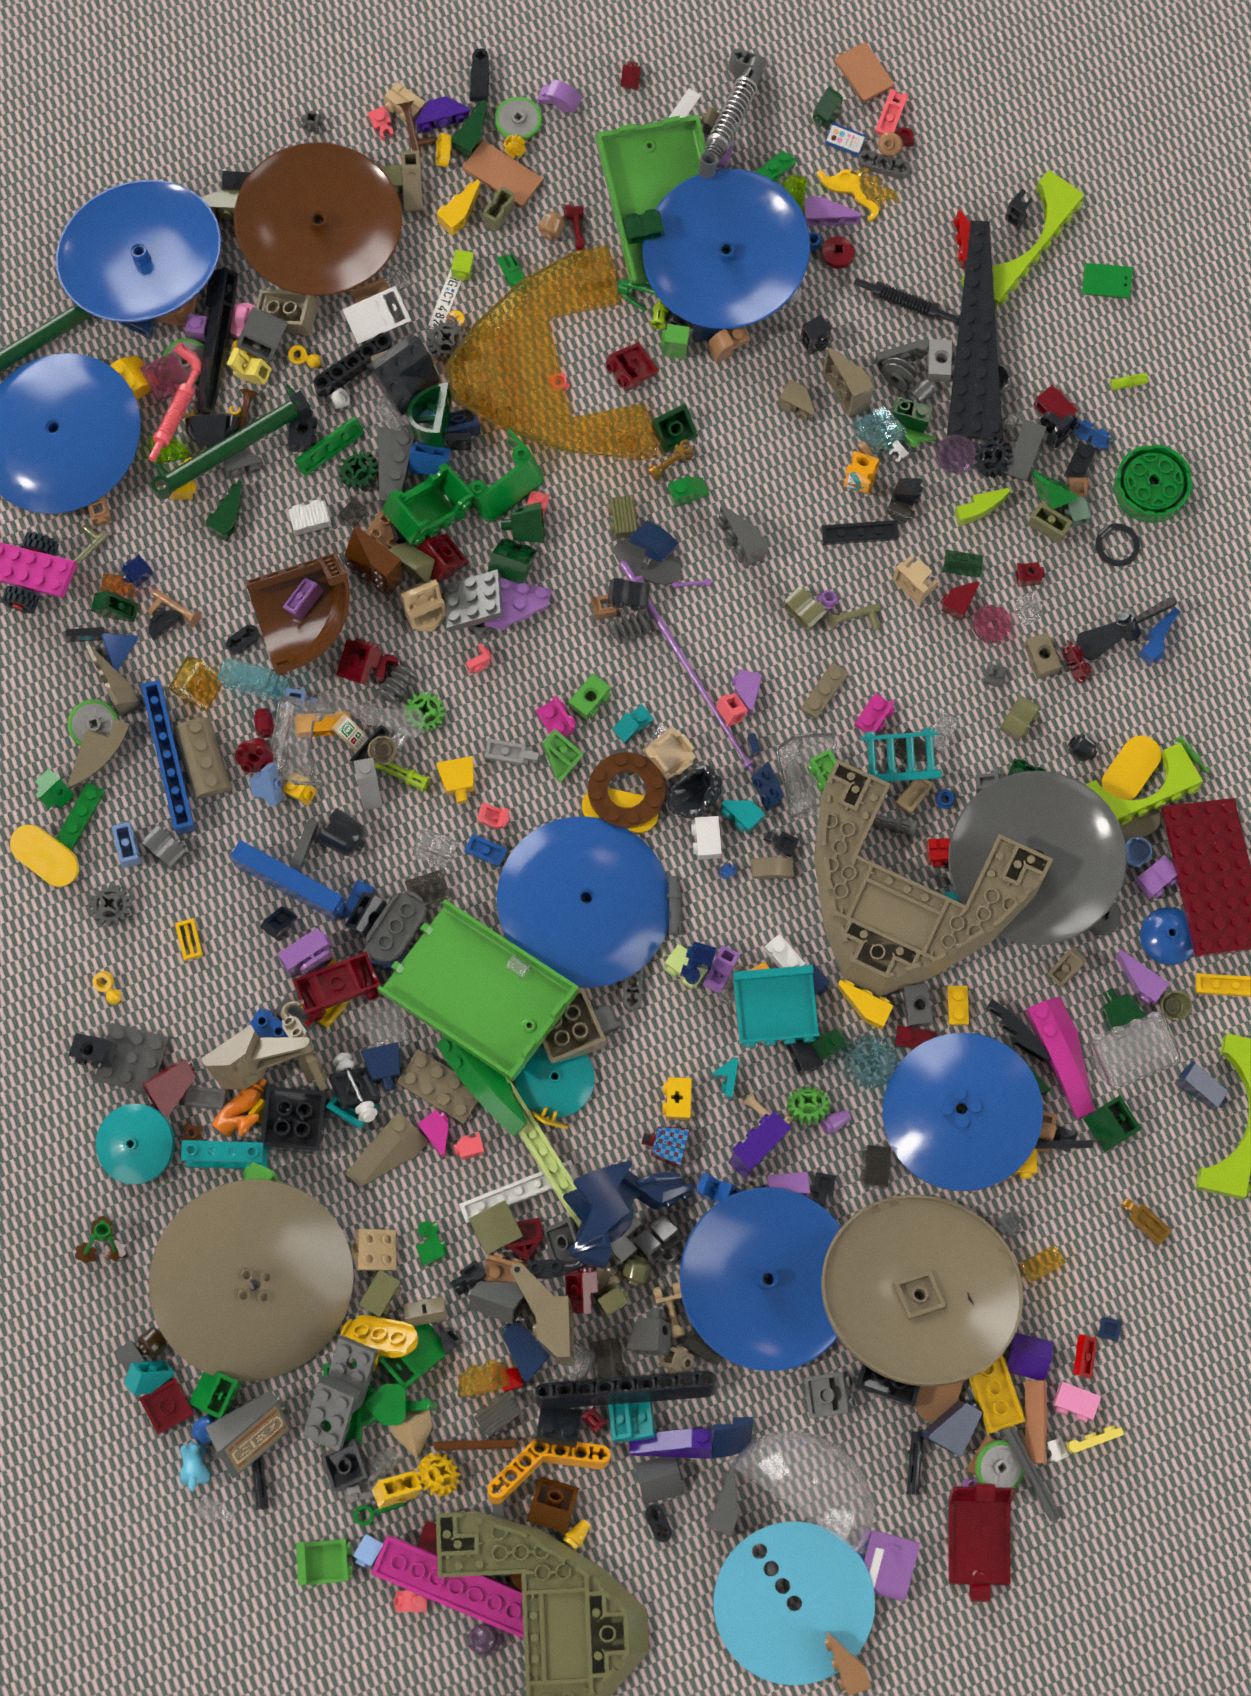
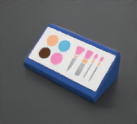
[825,123,866,157]

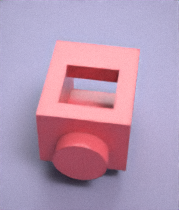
[716,693,748,727]
[453,1132,485,1160]

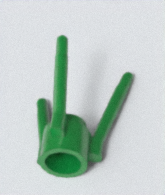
[617,278,656,311]

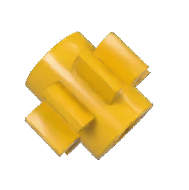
[504,134,526,158]

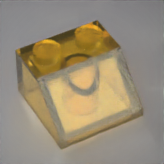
[168,656,226,711]
[457,1359,510,1397]

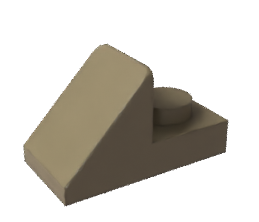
[1047,947,1087,987]

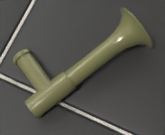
[73,524,109,576]
[827,603,881,631]

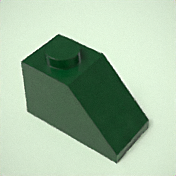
[812,86,843,129]
[91,591,139,622]
[812,1028,853,1061]

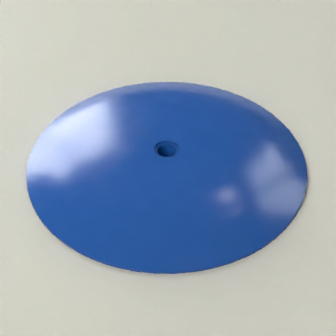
[643,169,810,329]
[56,180,221,322]
[0,353,141,514]
[497,816,669,988]
[680,1187,841,1371]

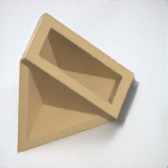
[391,1411,433,1459]

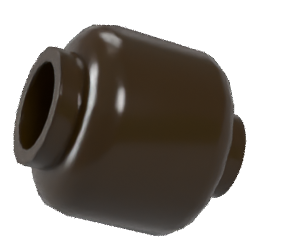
[137,1327,167,1358]

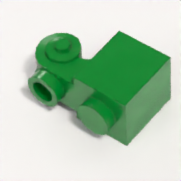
[415,1221,448,1267]

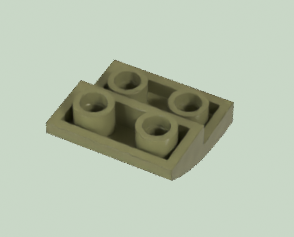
[469,1200,523,1255]

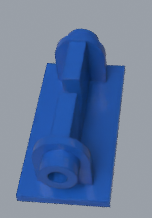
[1072,419,1112,450]

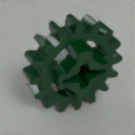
[338,450,379,491]

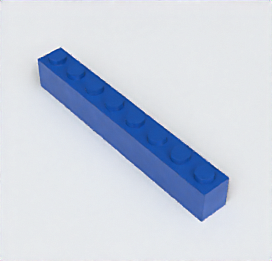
[141,680,196,835]

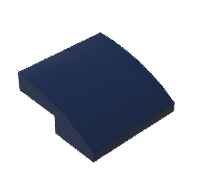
[629,520,679,563]
[711,1417,753,1459]

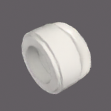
[332,388,350,409]

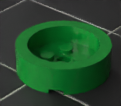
[1113,444,1192,523]

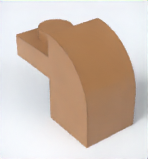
[708,327,750,364]

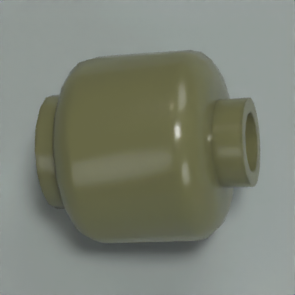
[622,1255,652,1286]

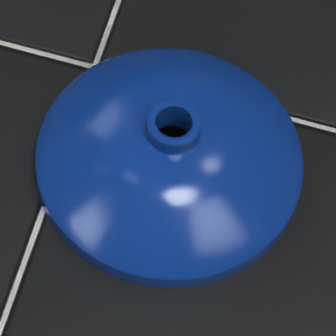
[1140,907,1194,965]

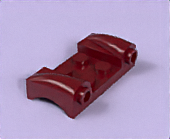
[293,952,381,1022]

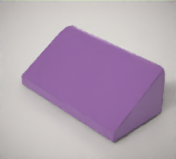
[283,577,323,620]

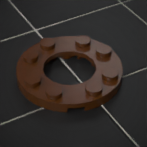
[588,752,666,829]

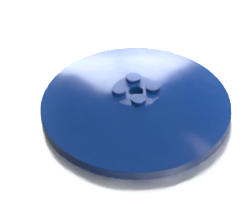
[883,1033,1043,1192]

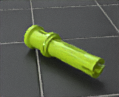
[650,298,669,330]
[374,762,431,793]

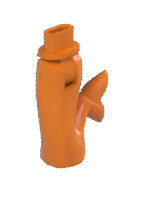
[212,1078,267,1137]

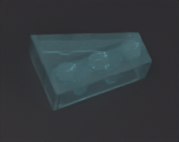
[217,658,289,703]

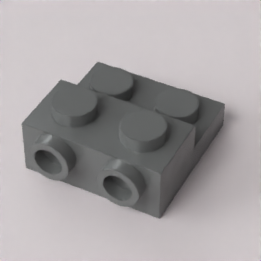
[804,1372,855,1419]

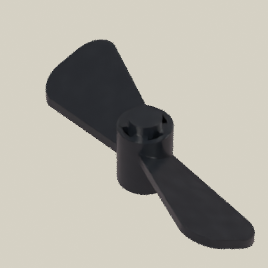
[1076,597,1178,660]

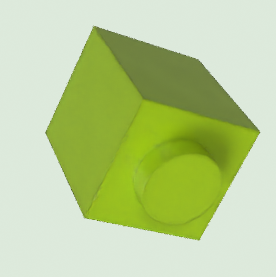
[451,249,474,281]

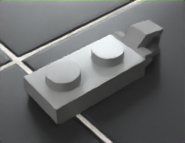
[484,739,539,765]

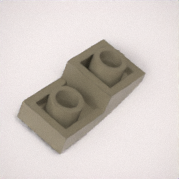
[751,857,794,880]

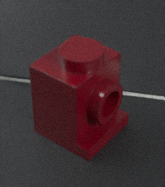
[1015,562,1045,587]

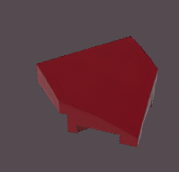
[505,1218,543,1261]

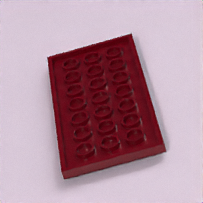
[1161,798,1251,957]

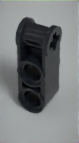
[470,48,489,102]

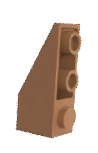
[824,1631,872,1696]

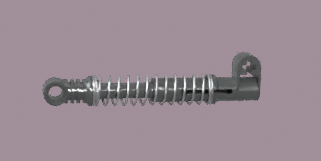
[697,49,767,178]

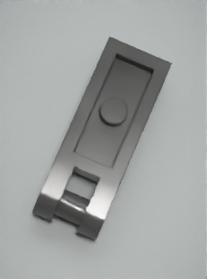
[875,339,928,367]

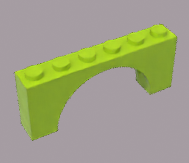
[1085,742,1203,825]

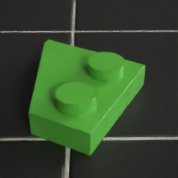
[542,729,584,782]

